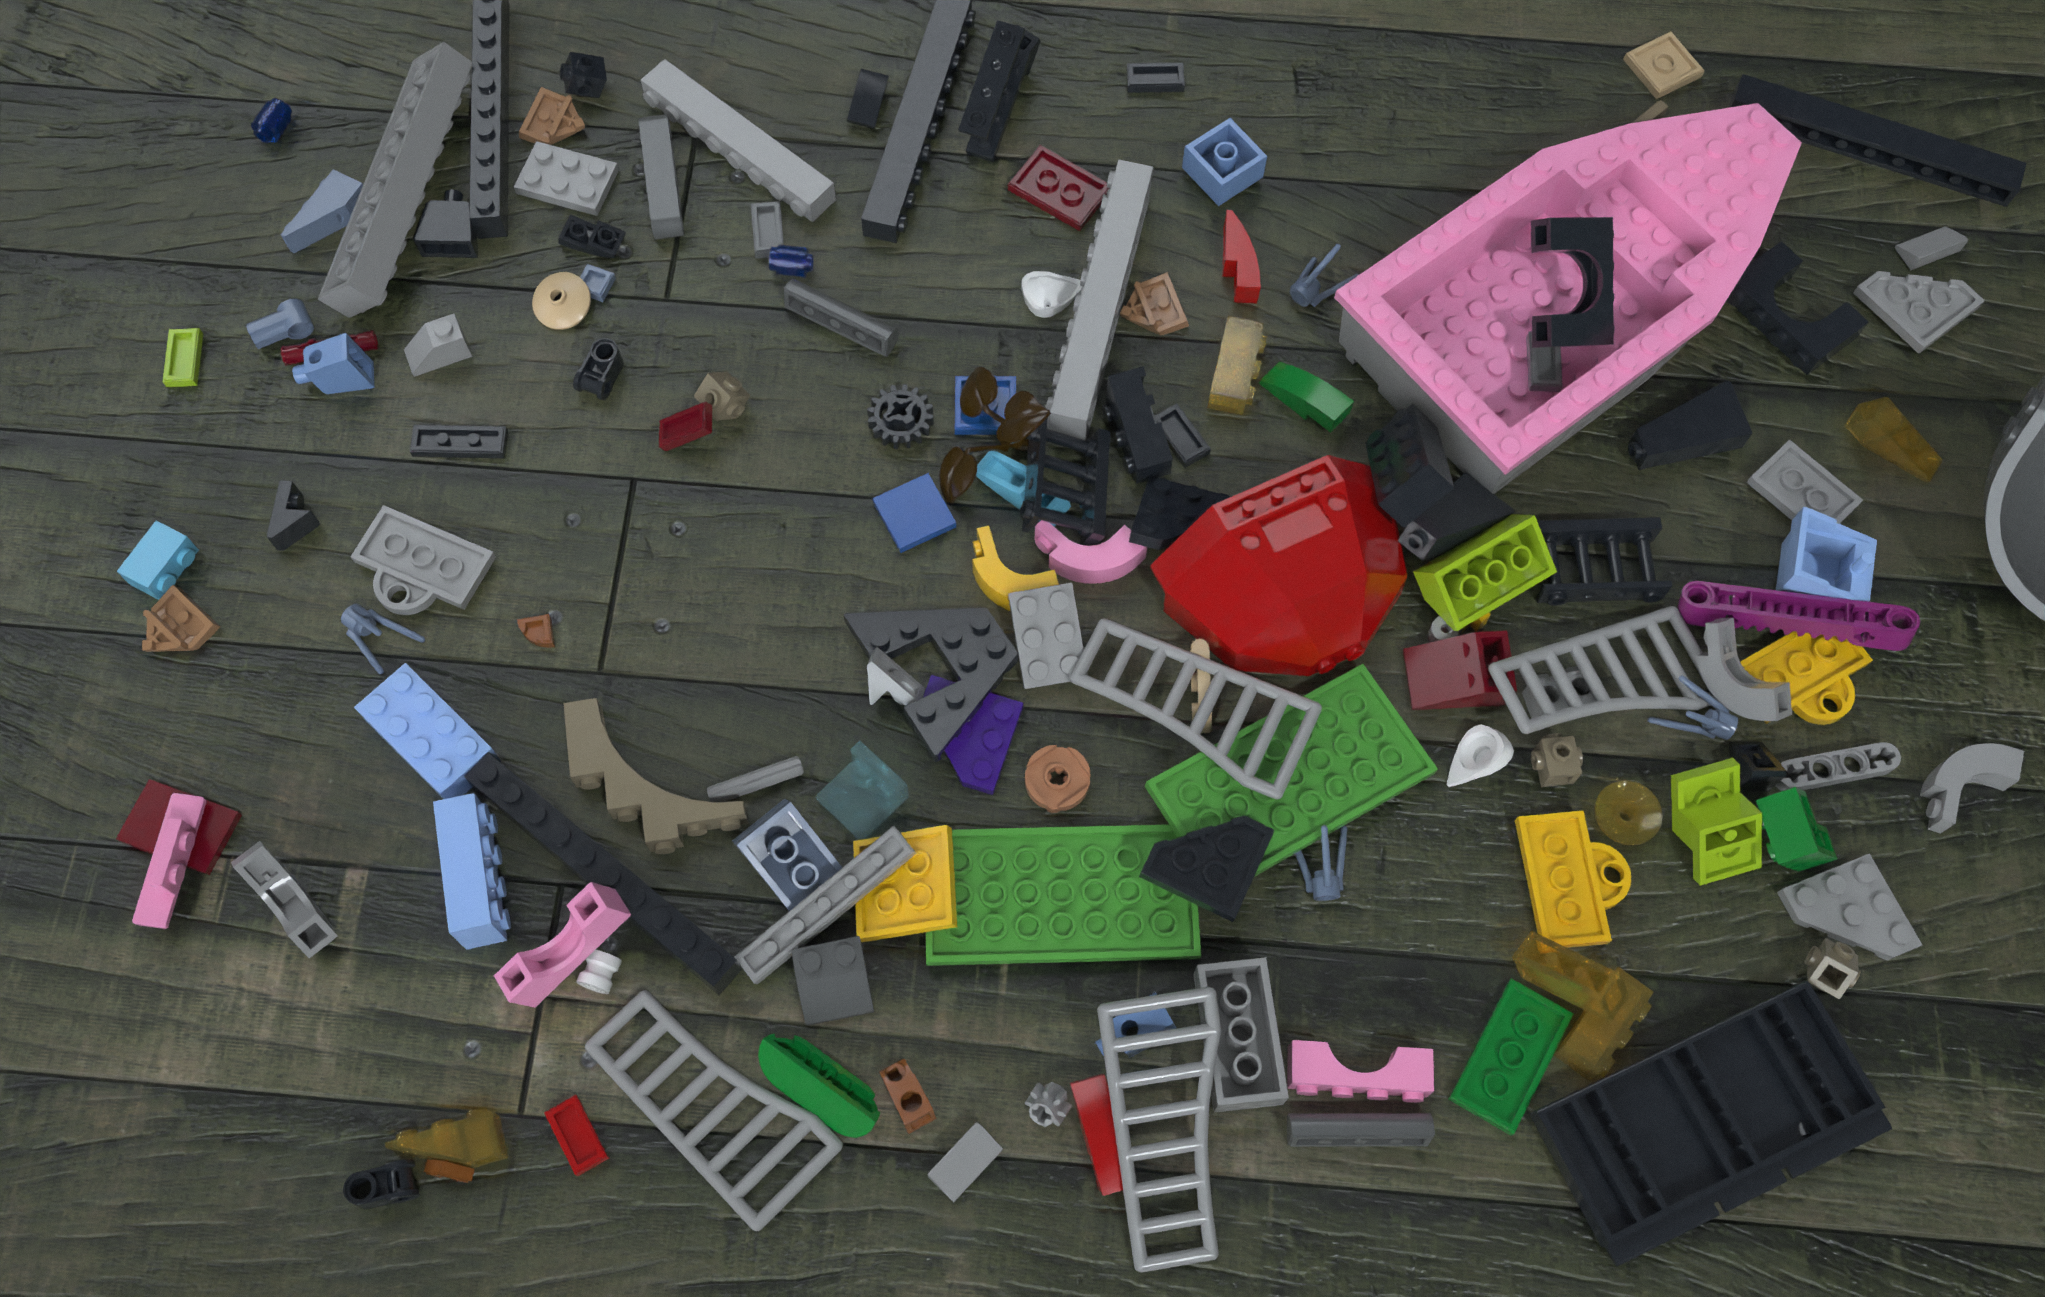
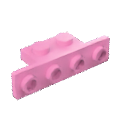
[132,793,206,929]

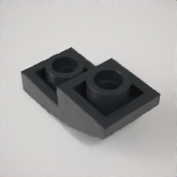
[847,68,889,129]
[558,214,626,258]

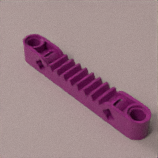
[1677,581,1920,651]

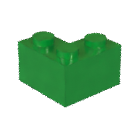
[1756,787,1837,872]

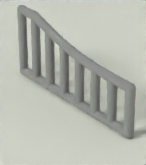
[1488,606,1719,734]
[1070,618,1322,799]
[1097,987,1221,1273]
[585,990,843,1231]

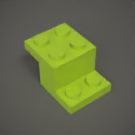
[1671,758,1762,886]

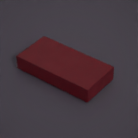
[659,401,713,451]

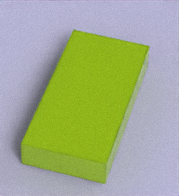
[162,328,203,387]

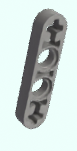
[1775,742,1901,791]

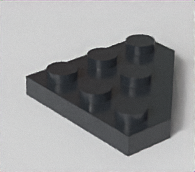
[1129,476,1232,550]
[1139,815,1275,922]

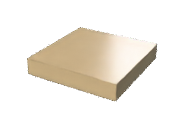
[1623,31,1705,99]

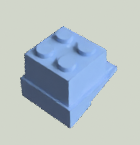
[1776,507,1877,602]

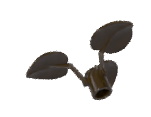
[939,366,1051,504]

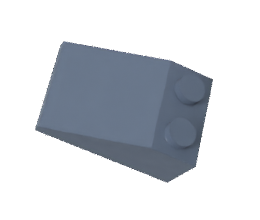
[732,799,842,911]

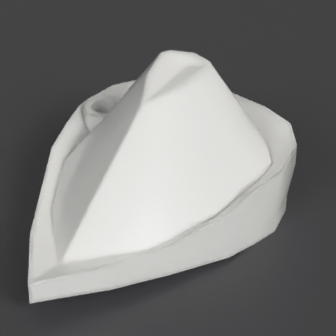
[1021,271,1082,318]
[1447,724,1514,787]

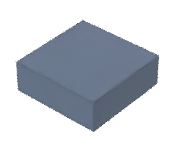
[580,264,616,302]

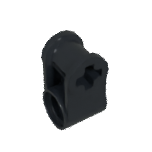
[573,338,624,400]
[343,1159,420,1209]

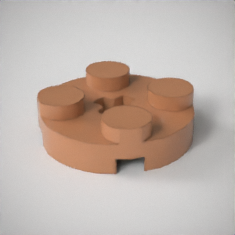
[1025,745,1090,813]

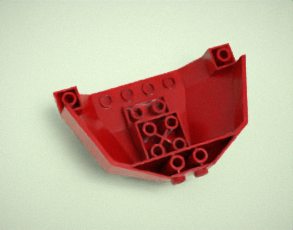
[1150,455,1407,676]

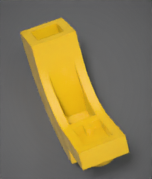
[972,526,1059,611]

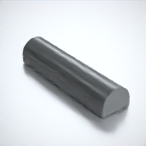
[784,279,899,357]
[1287,1113,1435,1147]

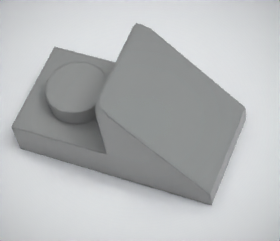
[867,647,925,706]

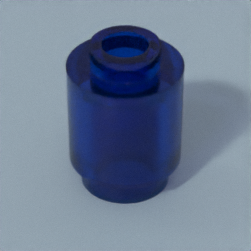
[251,98,293,143]
[769,244,814,277]

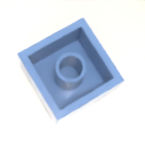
[1182,118,1267,206]

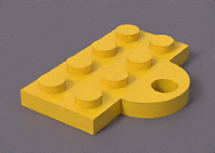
[1740,631,1873,725]
[1515,811,1631,950]

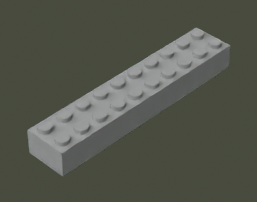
[318,42,473,318]
[1046,160,1153,444]

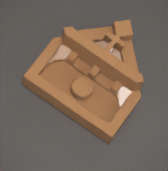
[519,87,585,145]
[1120,272,1189,336]
[142,585,221,652]

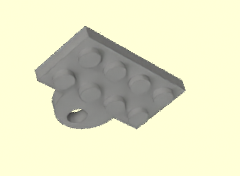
[351,505,496,615]

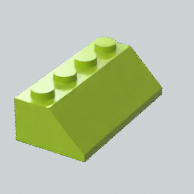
[1413,514,1557,631]

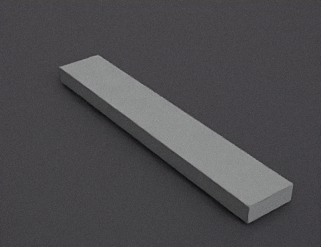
[734,826,917,985]

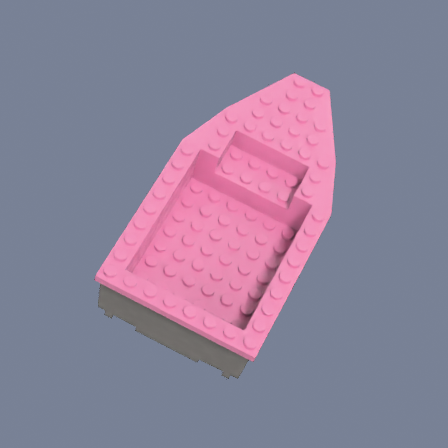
[1334,103,1802,494]

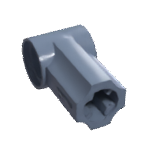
[246,299,314,349]

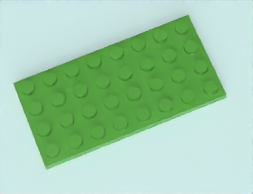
[1145,664,1438,877]
[926,825,1201,966]

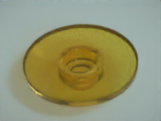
[1594,781,1662,846]

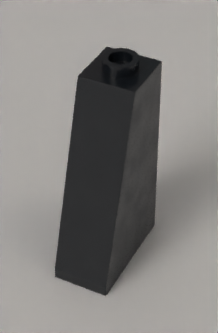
[1628,381,1753,470]
[1398,473,1515,561]

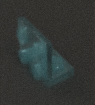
[816,741,909,840]

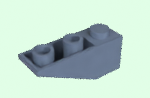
[281,169,363,253]

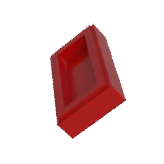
[544,1095,609,1177]

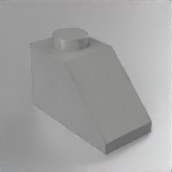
[404,314,472,377]

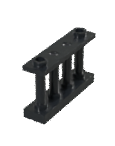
[958,20,1031,162]
[1020,417,1110,546]
[1536,517,1672,606]

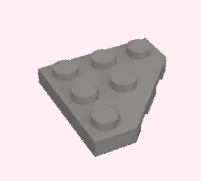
[1853,271,1985,353]
[1777,853,1922,961]

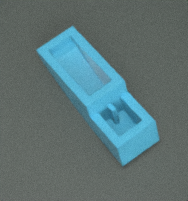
[976,451,1071,527]

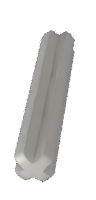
[707,756,804,803]

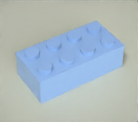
[354,663,501,799]
[433,793,511,950]

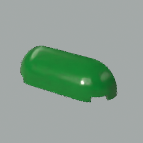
[758,1034,880,1138]

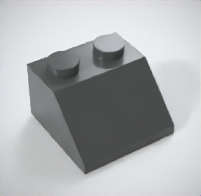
[791,936,874,1026]

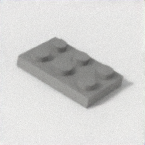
[514,141,619,216]
[1746,440,1863,524]
[1008,583,1088,689]

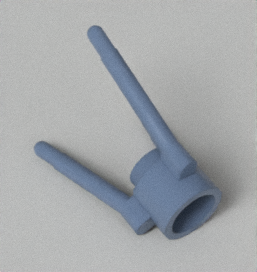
[1290,244,1359,307]
[341,604,425,675]
[1648,675,1738,740]
[1295,825,1347,901]

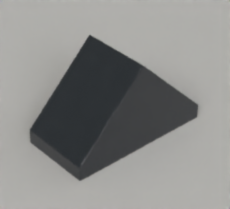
[1729,742,1786,792]

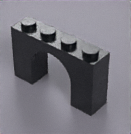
[1531,217,1615,348]
[1727,241,1869,375]

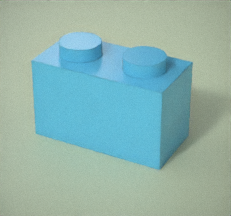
[117,521,199,600]

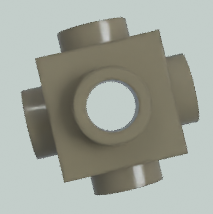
[694,371,751,421]
[1531,733,1583,787]
[1805,938,1861,999]

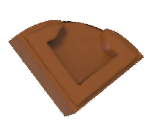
[517,614,555,648]
[424,1159,475,1183]

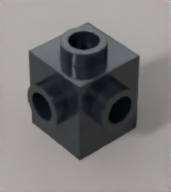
[560,52,607,98]

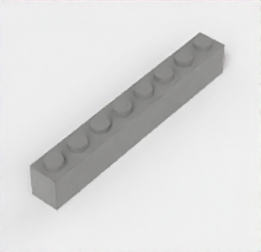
[641,59,836,222]

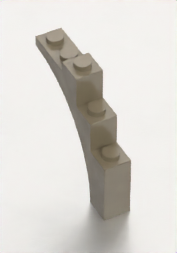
[563,698,749,854]

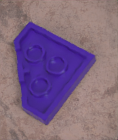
[923,675,1024,795]

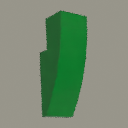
[1259,362,1354,433]

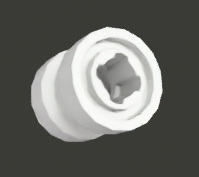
[576,950,622,994]

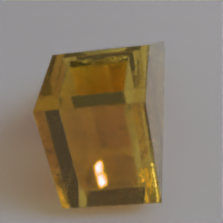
[1844,397,1943,483]
[385,1108,508,1168]

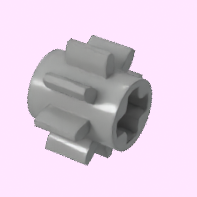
[1025,1082,1072,1127]

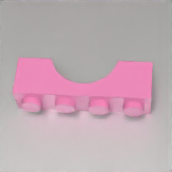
[494,882,631,1008]
[1287,1040,1434,1103]

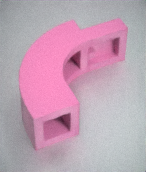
[1034,520,1147,584]

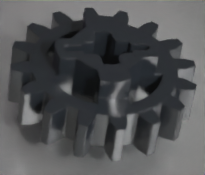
[867,384,934,449]

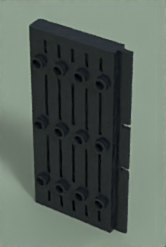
[1530,980,1892,1267]

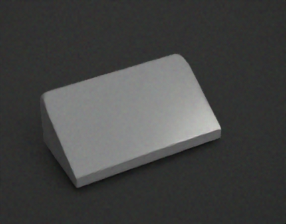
[1895,226,1968,271]
[927,1122,1003,1203]

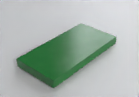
[1448,978,1574,1136]

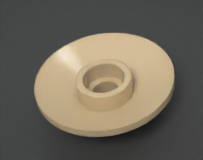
[532,272,591,330]

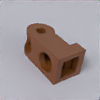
[879,1058,936,1134]

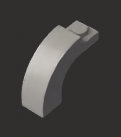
[1696,618,1792,721]
[1920,743,2024,834]
[231,841,338,958]

